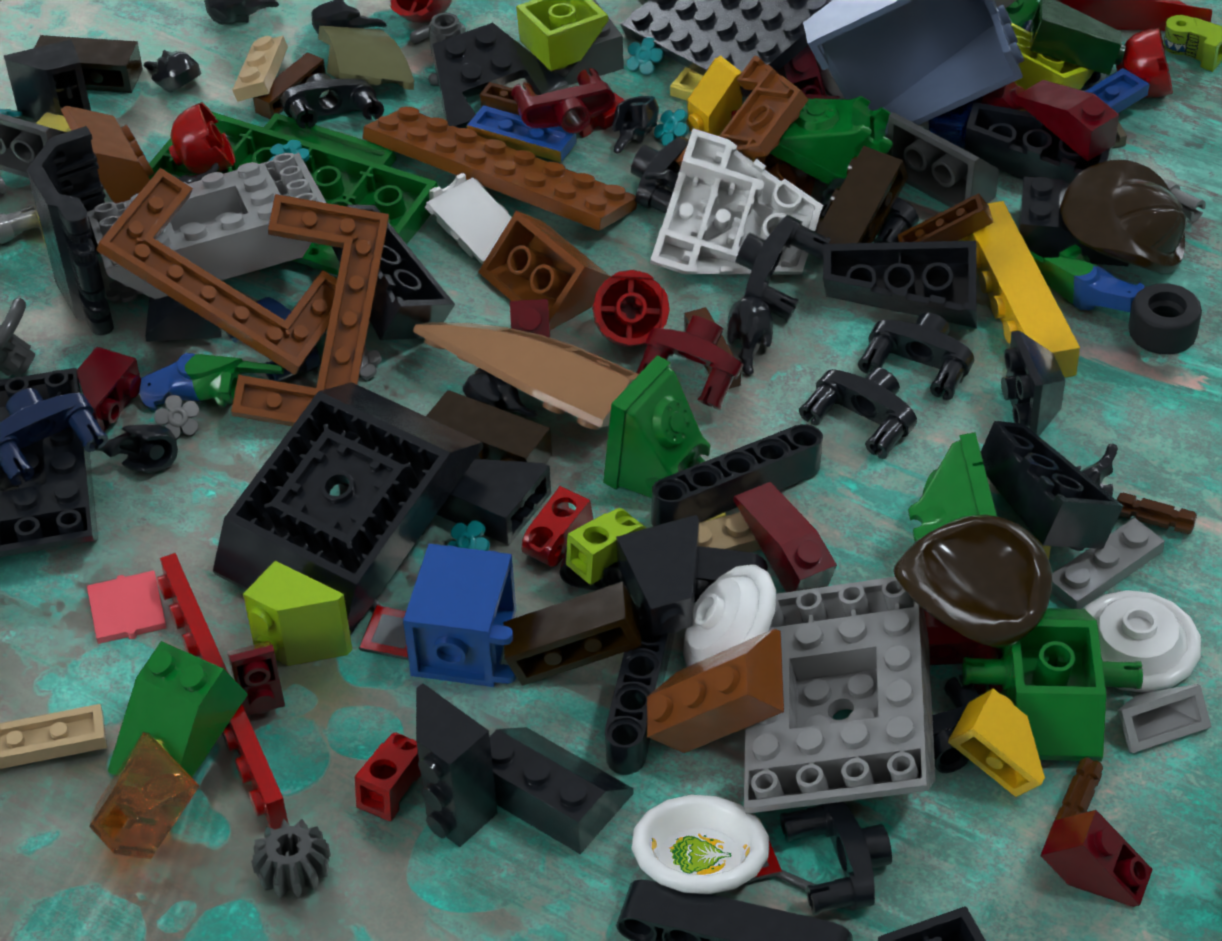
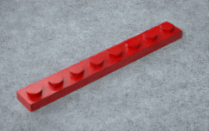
[157,553,289,829]

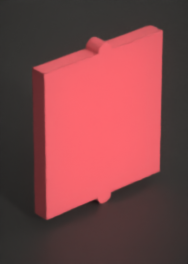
[87,570,167,644]

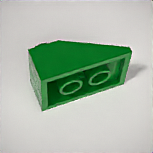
[108,641,248,805]

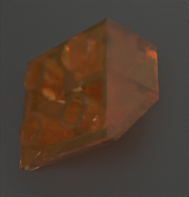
[89,732,199,860]

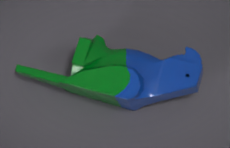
[1029,244,1145,312]
[139,353,285,411]

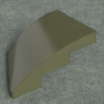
[318,26,415,90]

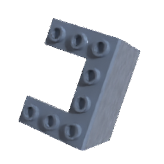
[803,0,1024,138]

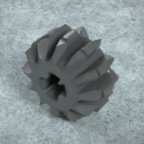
[251,818,331,898]

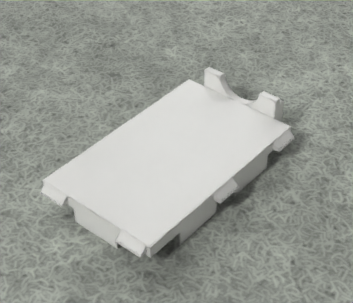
[425,173,512,265]

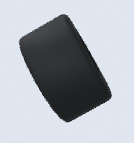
[1128,283,1202,354]

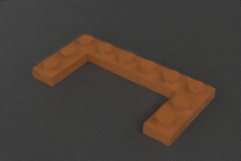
[96,168,337,375]
[231,194,389,426]

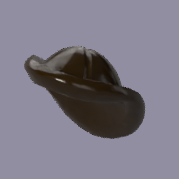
[1061,160,1187,274]
[893,514,1053,648]

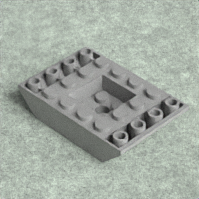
[87,153,326,299]
[744,576,935,814]

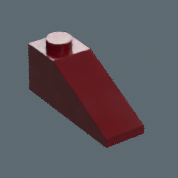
[1015,80,1119,162]
[733,482,837,592]

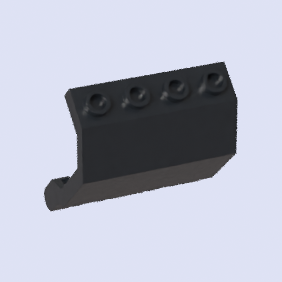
[27,126,114,336]

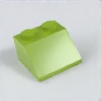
[516,0,608,71]
[243,561,353,666]

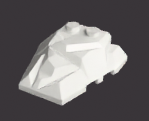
[650,128,823,275]

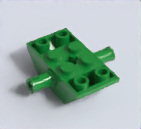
[962,608,1143,762]

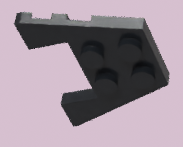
[432,23,569,129]

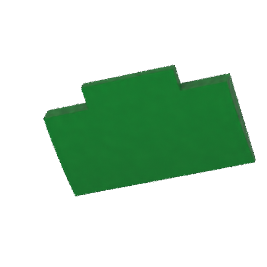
[149,111,438,276]

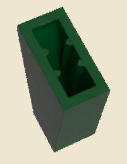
[1030,0,1126,75]

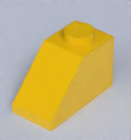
[686,56,742,136]
[948,688,1045,797]

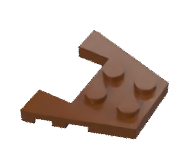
[676,56,809,167]

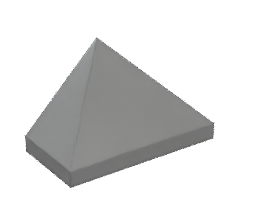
[1118,684,1212,753]

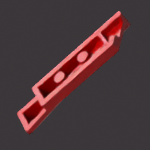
[1056,0,1212,31]

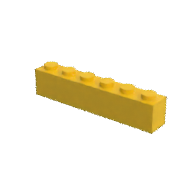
[958,201,1080,378]

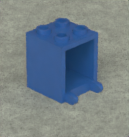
[403,544,517,687]

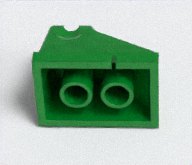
[770,96,892,184]
[603,355,711,499]
[908,432,997,543]

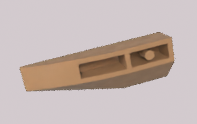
[413,322,639,430]

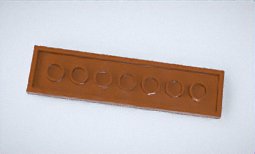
[363,107,637,231]

